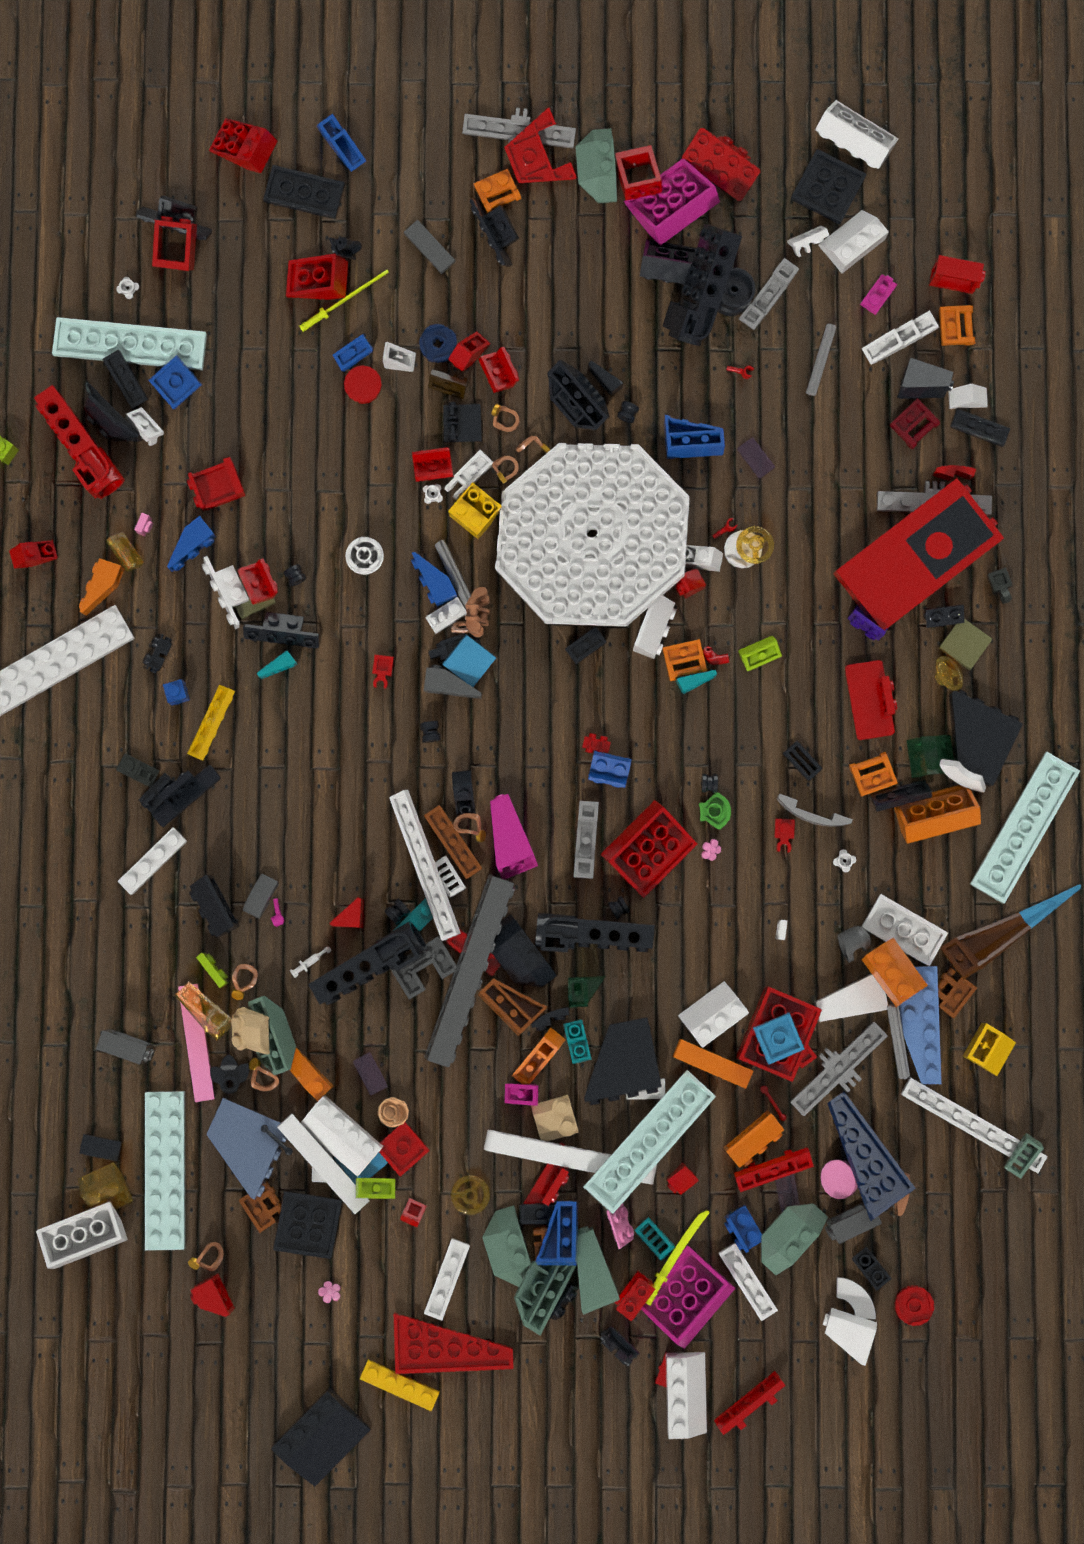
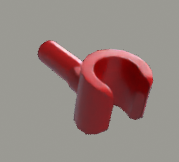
[727,366,754,379]
[712,518,738,539]

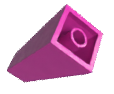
[490,794,538,880]

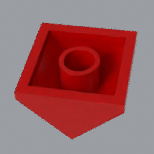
[329,897,364,928]

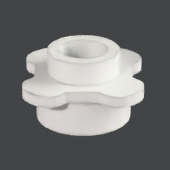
[117,277,139,299]
[423,484,443,504]
[833,849,856,872]

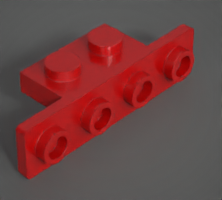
[523,1142,569,1206]

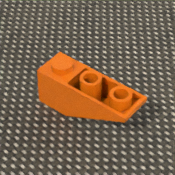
[79,558,125,616]

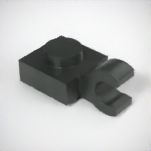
[987,568,1012,604]

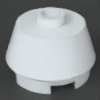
[345,537,384,575]

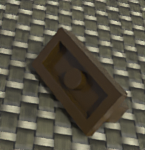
[428,369,468,399]

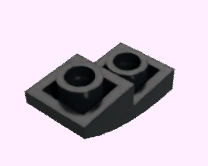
[531,1007,569,1031]
[852,1247,892,1291]

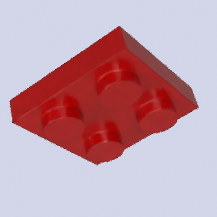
[379,1121,430,1177]

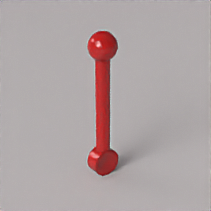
[760,1086,786,1121]

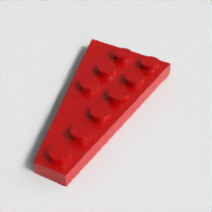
[393,1313,514,1374]

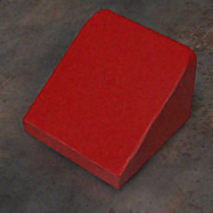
[400,1198,427,1227]

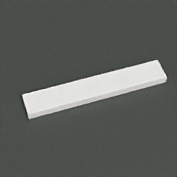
[277,1114,369,1214]

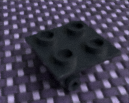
[443,402,482,443]

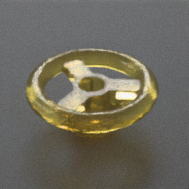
[736,526,774,564]
[935,656,964,691]
[451,1175,490,1215]

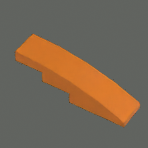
[672,1039,753,1089]

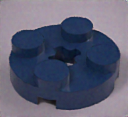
[419,324,457,363]

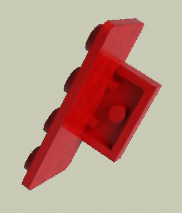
[682,128,761,201]
[845,660,897,740]

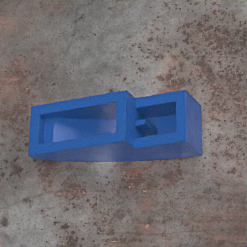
[316,114,366,172]

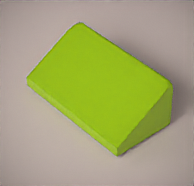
[738,636,782,672]

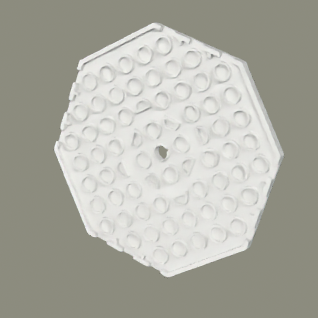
[495,443,690,626]

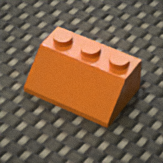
[862,938,928,1008]
[723,1110,784,1168]

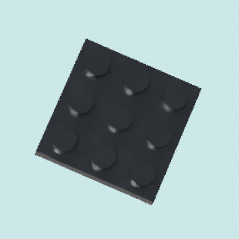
[790,149,867,225]
[273,1191,342,1259]

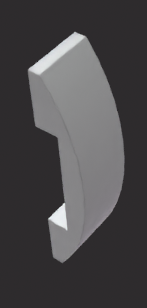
[739,258,799,330]
[776,794,853,826]
[574,801,599,879]

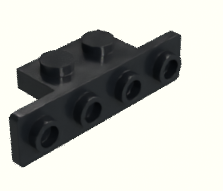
[136,195,212,240]
[469,198,519,267]
[243,612,320,648]
[152,765,221,827]

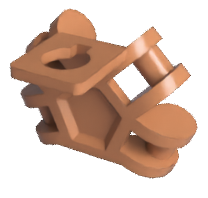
[451,587,490,637]

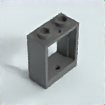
[96,1029,155,1065]
[825,1202,882,1244]

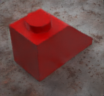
[448,331,491,371]
[666,1162,699,1195]

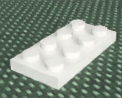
[861,894,948,966]

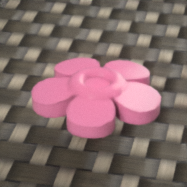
[701,839,721,861]
[318,1281,340,1303]

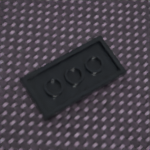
[263,165,345,220]

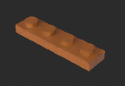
[424,805,482,879]

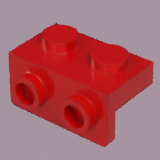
[478,347,519,393]
[412,447,453,482]
[238,558,278,605]

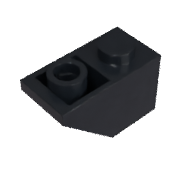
[452,770,476,816]

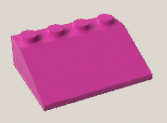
[624,159,720,246]
[641,1245,735,1349]

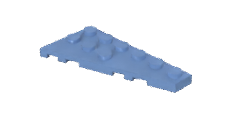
[891,966,941,1084]

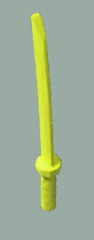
[299,270,389,332]
[646,1210,709,1306]

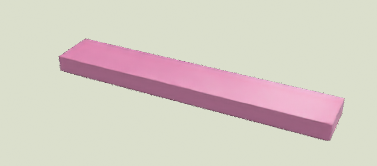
[178,984,215,1102]

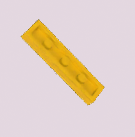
[187,685,235,761]
[360,1359,440,1411]

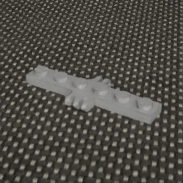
[462,108,576,149]
[877,481,992,516]
[790,1022,888,1116]

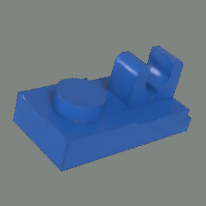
[333,334,373,372]

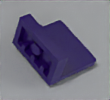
[847,605,888,641]

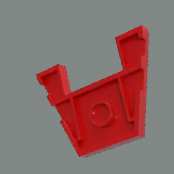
[504,108,577,183]

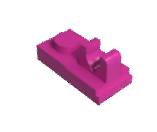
[860,274,897,315]

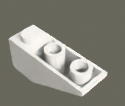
[685,545,723,572]

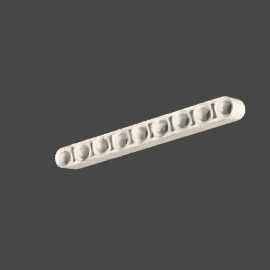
[484,1130,657,1184]

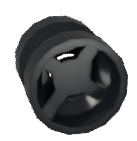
[420,721,441,743]
[384,898,411,925]

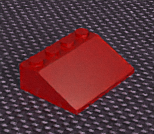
[600,800,697,898]
[736,986,822,1082]

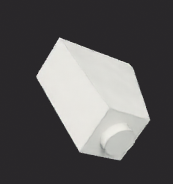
[823,1308,877,1366]

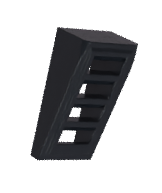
[588,360,623,397]

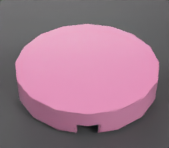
[821,1159,858,1199]

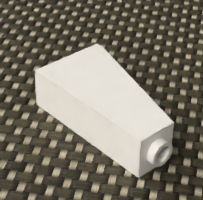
[814,973,888,1022]

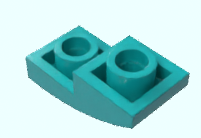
[563,1020,592,1064]

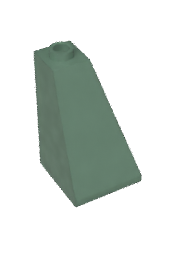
[577,1226,620,1315]

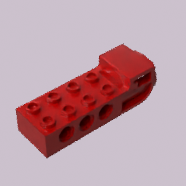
[34,385,125,499]

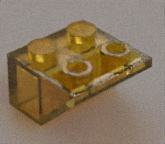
[78,1162,133,1210]

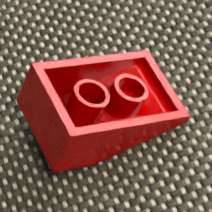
[286,253,348,300]

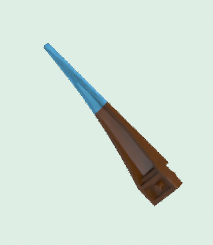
[940,885,1081,980]

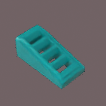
[257,651,298,679]
[676,670,717,694]
[634,1217,676,1260]

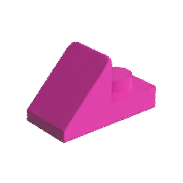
[505,1083,538,1106]

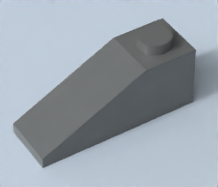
[424,665,482,699]

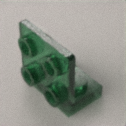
[906,735,954,778]

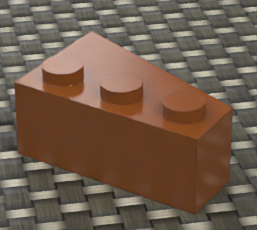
[478,979,547,1036]

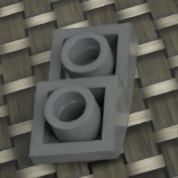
[243,874,279,919]

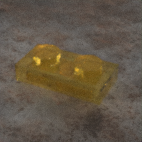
[106,532,144,572]

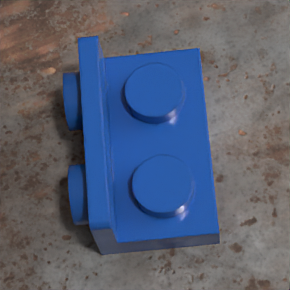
[588,751,632,788]
[724,1205,762,1253]

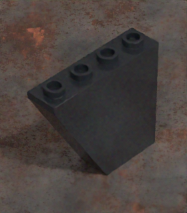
[948,689,1023,787]
[584,1017,662,1106]

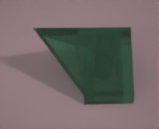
[568,976,606,1008]

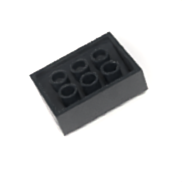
[271,1387,371,1487]

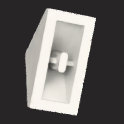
[383,342,416,372]
[948,384,988,409]

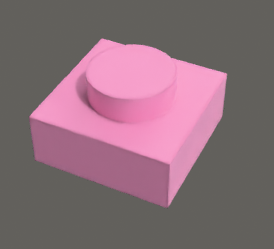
[134,513,153,536]

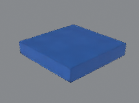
[149,355,202,410]

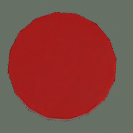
[344,365,382,404]
[894,1285,934,1326]

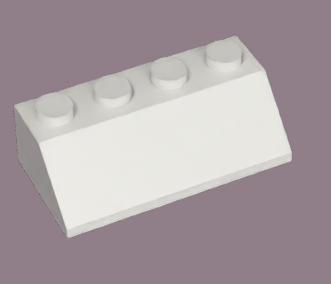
[815,100,899,169]
[301,1095,383,1177]
[36,1202,128,1269]
[666,1352,707,1439]

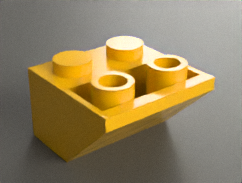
[448,482,502,539]
[963,1023,1016,1076]

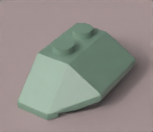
[575,129,617,203]
[248,996,296,1075]
[761,1203,828,1275]
[482,1205,532,1287]
[514,1261,576,1336]

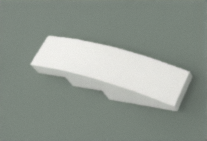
[862,310,939,365]

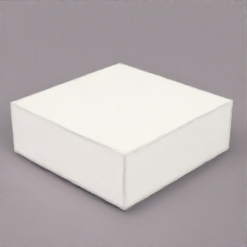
[775,920,787,940]

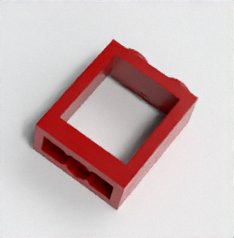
[615,145,662,201]
[152,216,197,271]
[929,255,986,294]

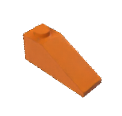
[512,1028,566,1084]
[290,1047,334,1101]

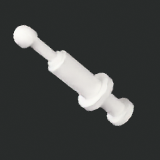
[289,947,331,978]

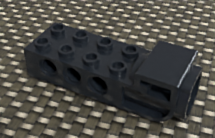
[663,223,742,346]
[535,913,655,952]
[308,921,428,1005]

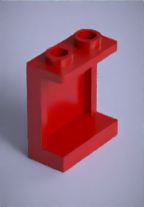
[187,457,246,512]
[614,1270,655,1322]

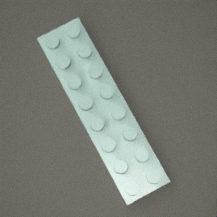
[52,317,207,371]
[970,752,1080,904]
[583,1070,716,1214]
[145,1091,185,1250]

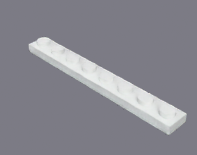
[389,790,461,941]
[901,1077,1048,1173]

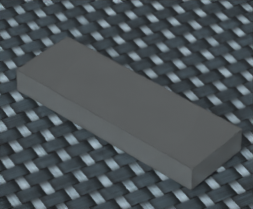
[404,220,455,275]

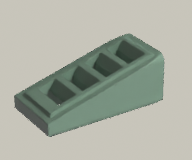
[1004,1133,1044,1179]

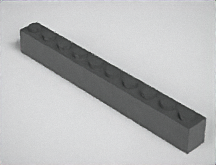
[424,874,515,1067]

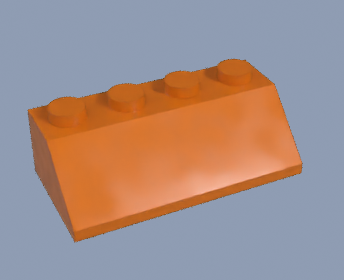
[894,785,981,844]

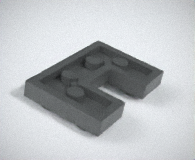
[390,936,456,1000]

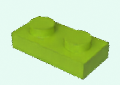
[196,953,229,988]
[356,1178,395,1199]

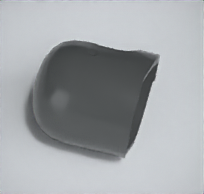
[837,926,871,963]

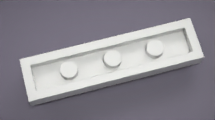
[118,827,187,895]
[424,1238,470,1321]
[719,1242,778,1321]

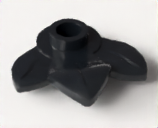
[210,1054,249,1094]

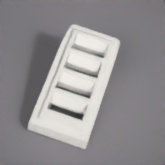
[435,856,466,898]

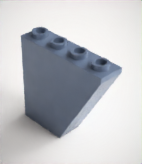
[206,1098,287,1200]

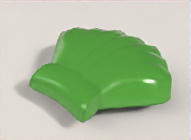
[699,793,731,829]

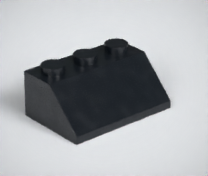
[640,239,696,286]
[189,875,240,938]

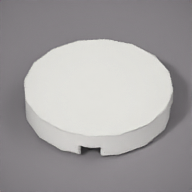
[724,530,762,569]

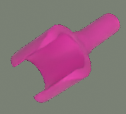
[271,898,284,927]

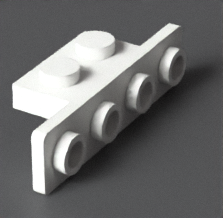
[202,556,249,629]

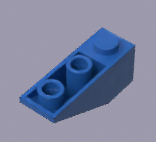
[167,516,216,572]
[411,552,457,607]

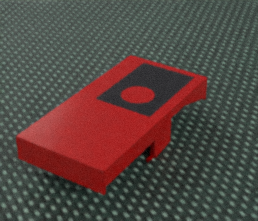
[833,478,1004,630]

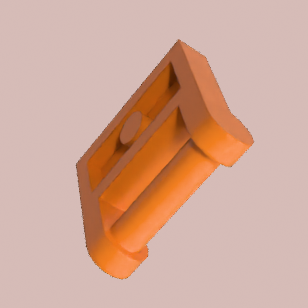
[474,169,521,214]
[939,305,976,346]
[662,639,707,681]
[849,752,898,797]

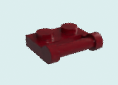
[889,398,940,450]

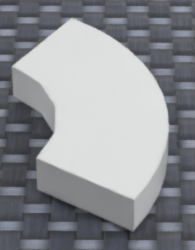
[939,759,986,793]
[836,1277,876,1319]

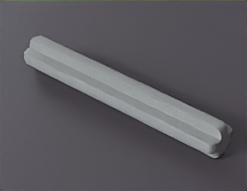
[806,324,836,396]
[435,540,471,610]
[887,1004,910,1079]

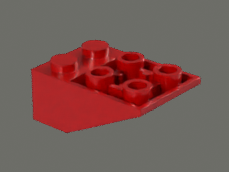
[209,118,278,173]

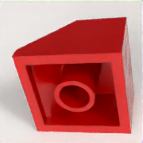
[190,1273,235,1317]

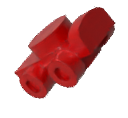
[582,733,611,754]

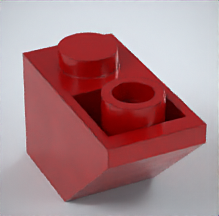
[9,540,58,569]
[675,569,706,599]

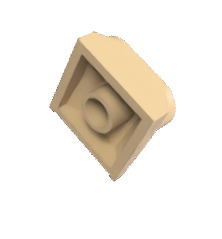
[231,1007,270,1054]
[531,1094,579,1141]

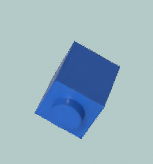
[163,679,190,706]

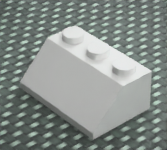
[818,210,889,273]
[633,595,677,659]
[678,981,749,1048]

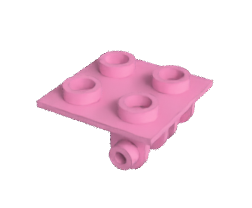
[606,1203,634,1249]

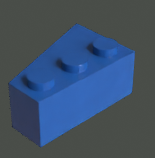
[664,415,725,459]
[536,1201,578,1266]

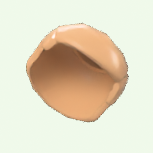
[377,1097,409,1127]

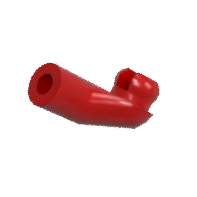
[703,646,729,665]

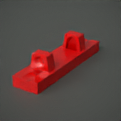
[734,1147,814,1192]
[714,1371,786,1435]

